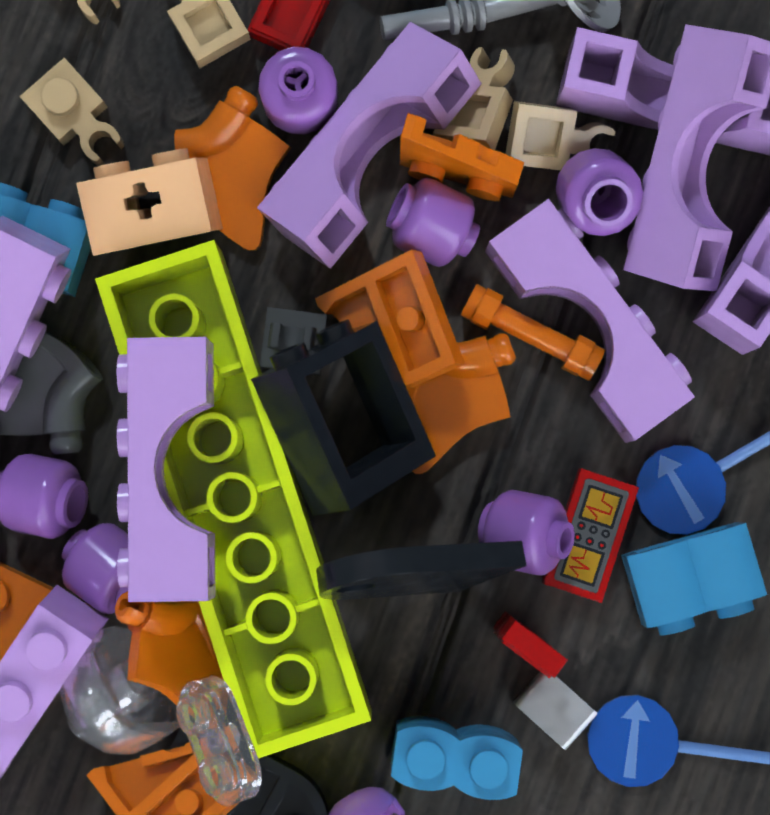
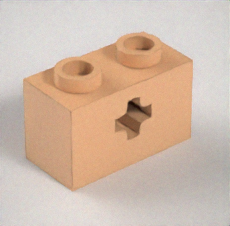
[76,148,223,256]

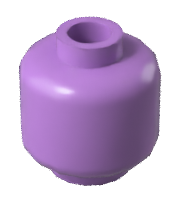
[258,47,338,135]
[556,148,643,236]
[386,177,480,267]
[0,454,88,539]
[478,490,575,576]
[62,523,128,614]

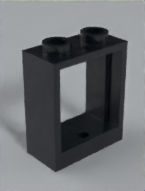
[251,319,436,516]

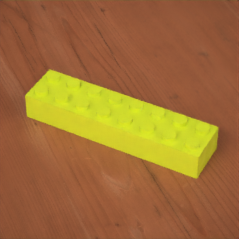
[95,240,372,761]

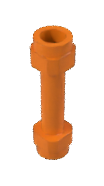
[460,284,606,381]

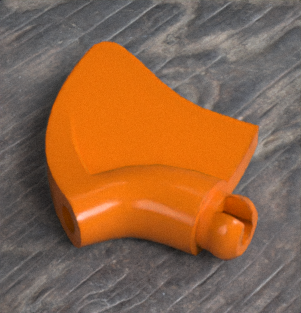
[174,86,291,251]
[407,333,516,474]
[115,591,225,734]

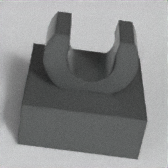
[260,307,328,376]

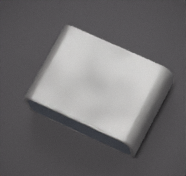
[513,672,598,750]

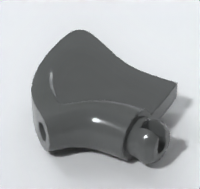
[0,332,103,455]

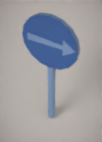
[636,431,770,535]
[587,695,770,787]

